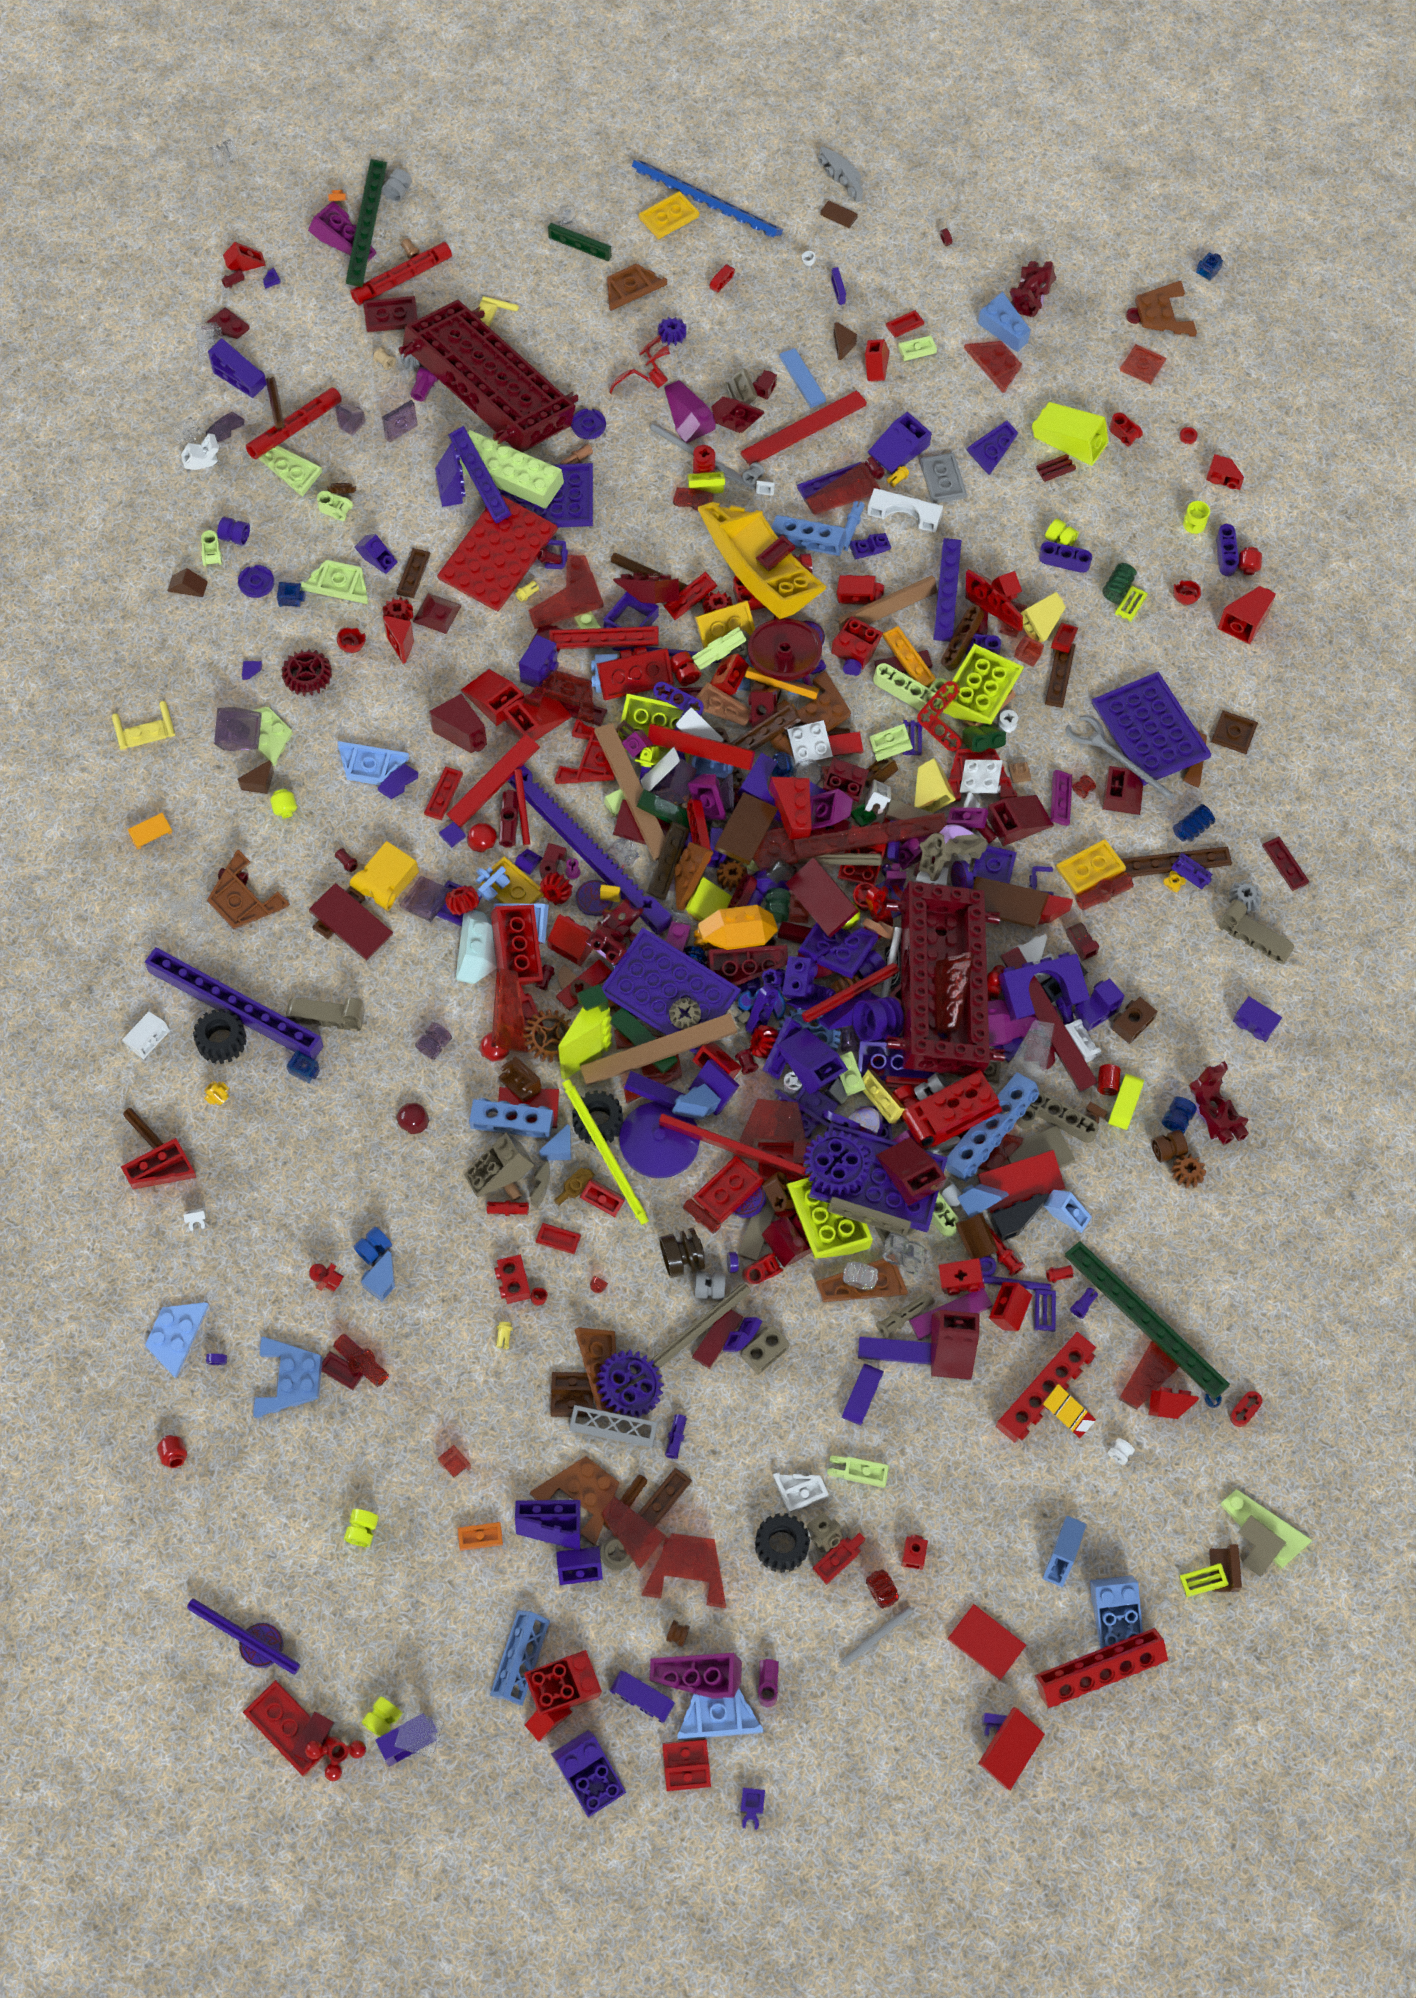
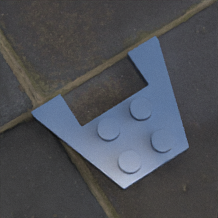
[253,1337,323,1418]

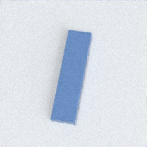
[779,348,826,408]

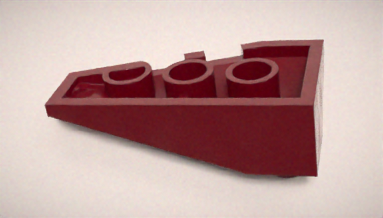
[707,945,788,986]

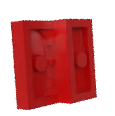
[662,1739,711,1791]

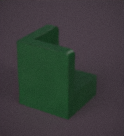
[577,984,608,1012]

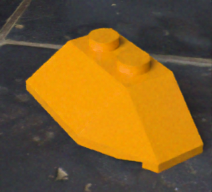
[698,905,778,950]

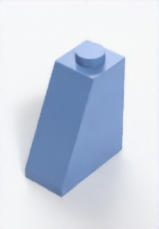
[1042,1516,1087,1588]

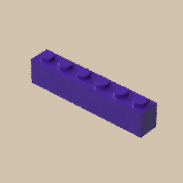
[933,538,962,642]

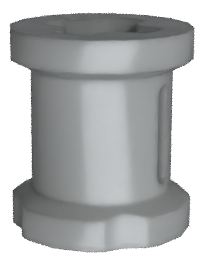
[742,462,765,485]

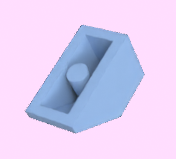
[1043,1190,1092,1233]

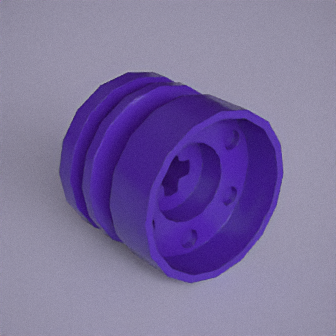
[852,997,904,1042]

